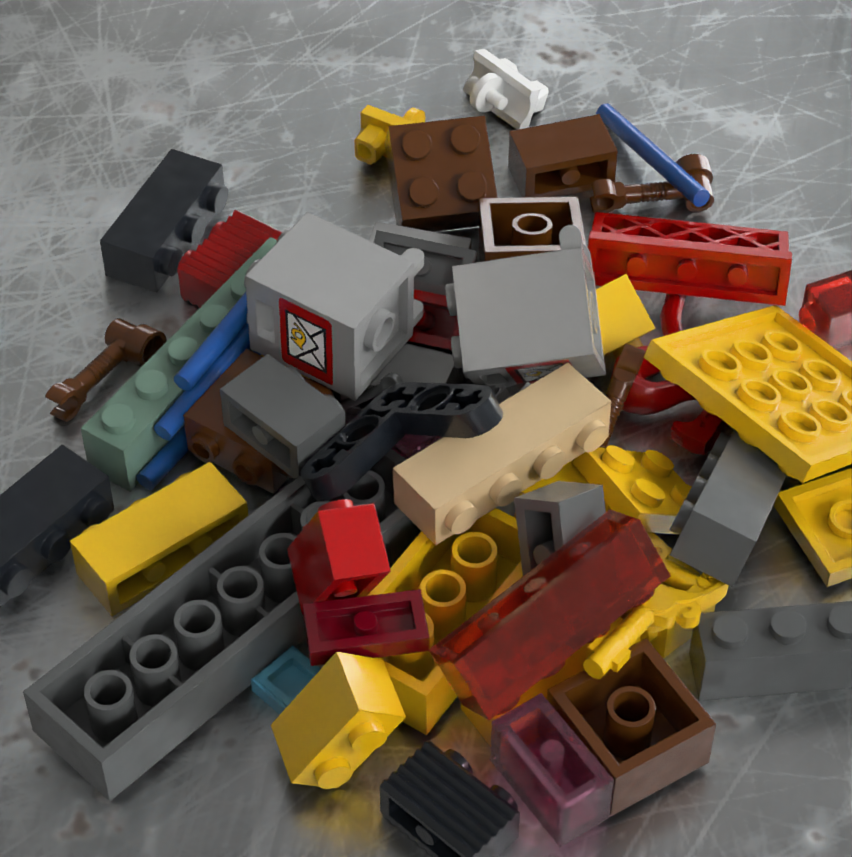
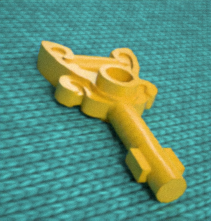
[583,539,728,679]

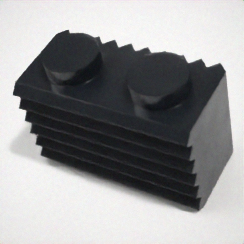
[380,741,520,857]

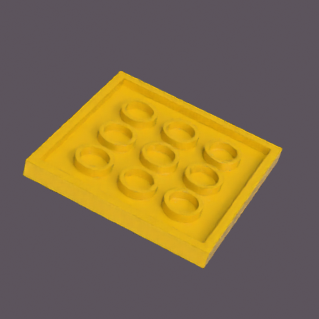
[644,305,852,483]

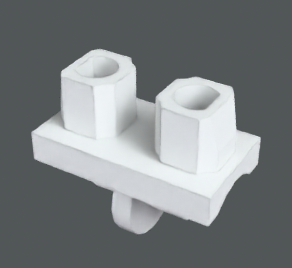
[463,49,549,130]

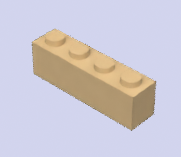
[393,363,611,545]

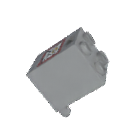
[244,212,424,401]
[446,225,606,388]

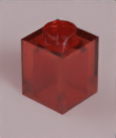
[799,270,852,349]

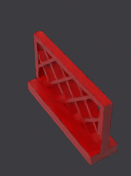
[588,212,792,306]

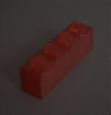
[429,510,671,720]

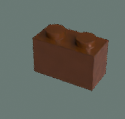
[508,114,618,197]

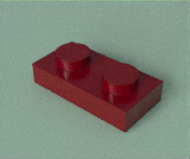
[303,589,430,666]

